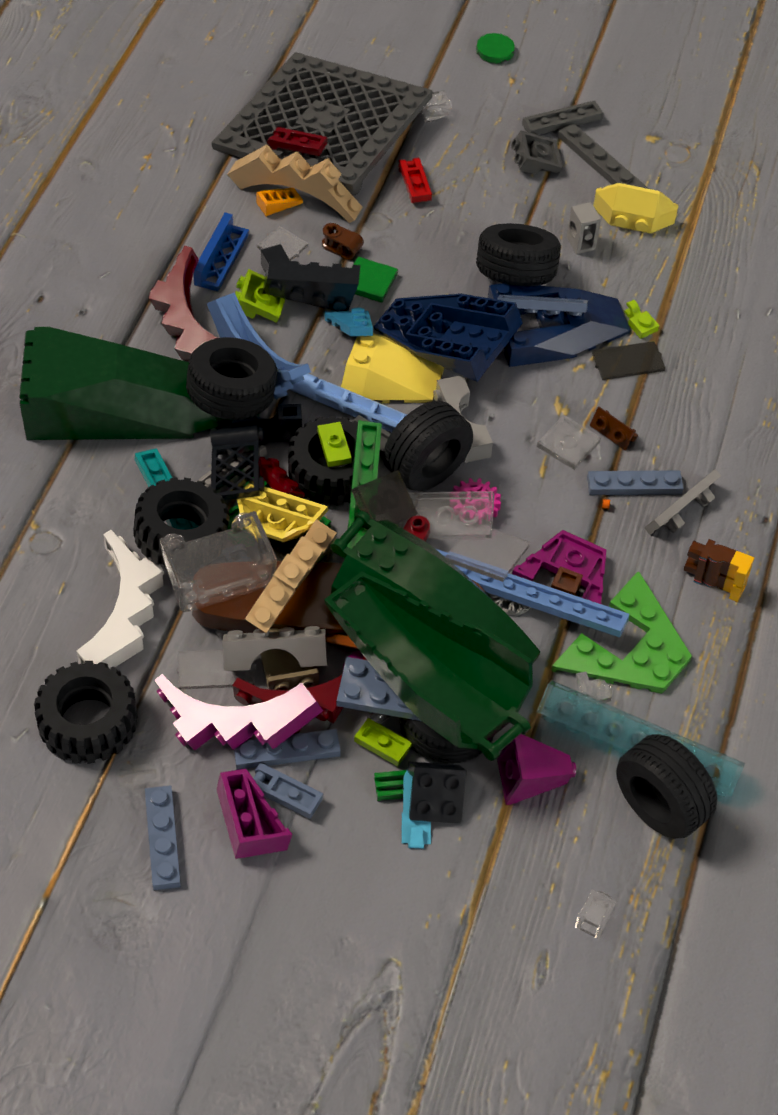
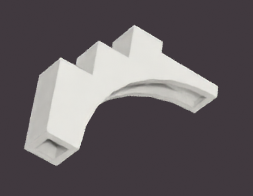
[76,530,164,669]

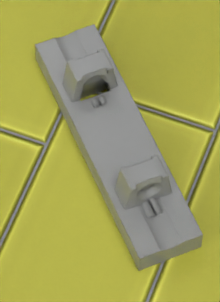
[645,469,721,535]

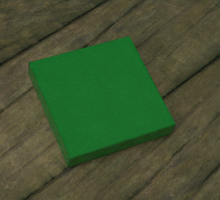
[353,257,398,303]

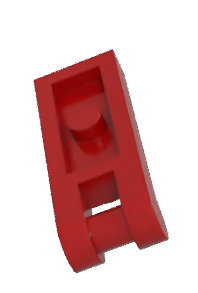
[398,158,432,203]

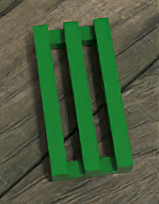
[374,770,407,801]

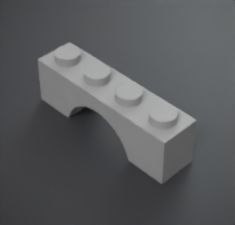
[433,375,493,463]
[222,626,327,671]

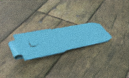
[401,770,431,849]

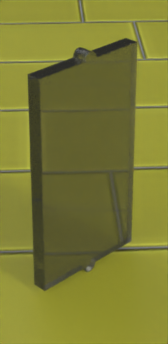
[592,341,665,380]

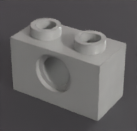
[566,202,601,255]

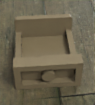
[260,628,319,690]

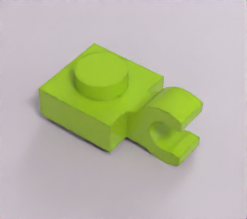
[624,300,660,339]

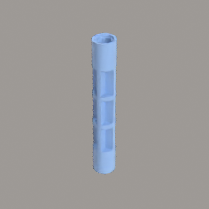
[290,373,408,432]

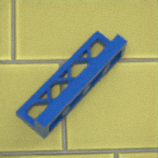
[193,212,249,292]

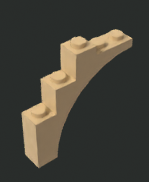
[227,145,363,223]
[245,519,337,634]

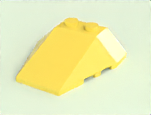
[341,333,444,403]

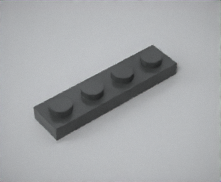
[522,100,603,135]

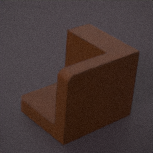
[551,566,583,595]

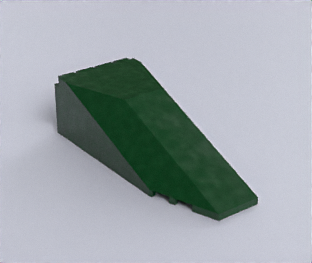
[19,327,260,440]

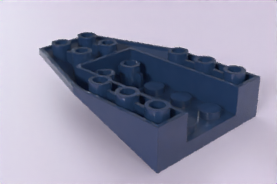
[373,293,523,382]

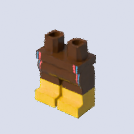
[684,539,755,602]

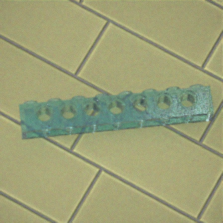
[537,681,745,797]

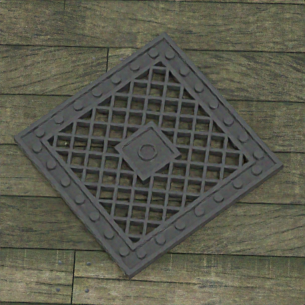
[211,52,433,192]

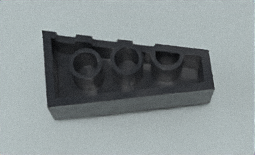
[263,260,361,311]

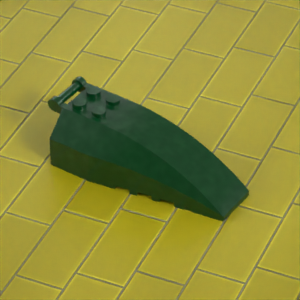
[330,511,540,665]
[324,571,533,761]

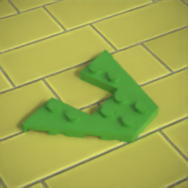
[551,572,692,694]

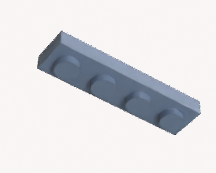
[497,295,588,316]
[587,470,684,495]
[234,729,341,770]
[145,786,181,891]

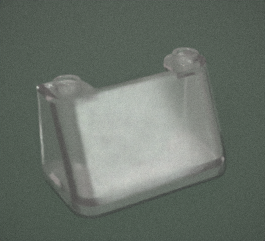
[159,511,277,612]

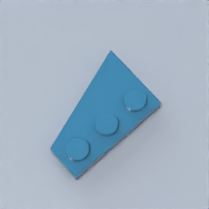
[324,308,373,336]

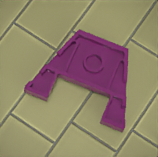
[512,530,607,604]

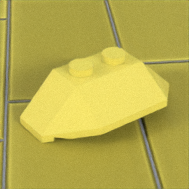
[593,183,679,234]
[236,483,329,542]

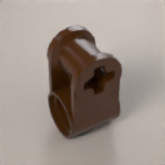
[322,223,364,260]

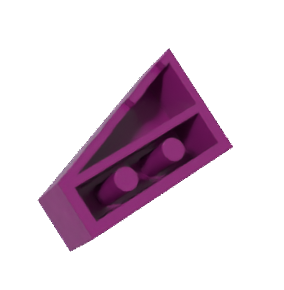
[216,769,292,859]

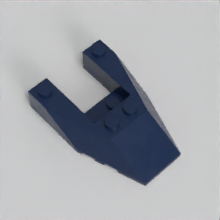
[488,283,630,367]

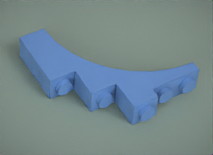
[207,292,311,400]

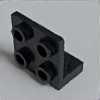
[408,761,467,823]

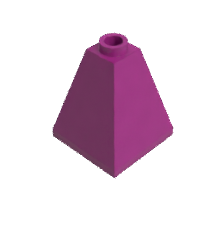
[497,734,576,805]

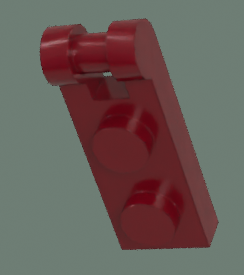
[266,127,328,156]
[260,456,305,498]

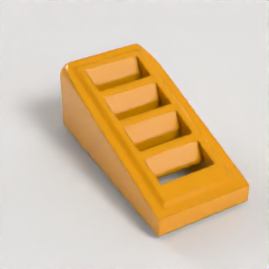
[256,187,303,216]

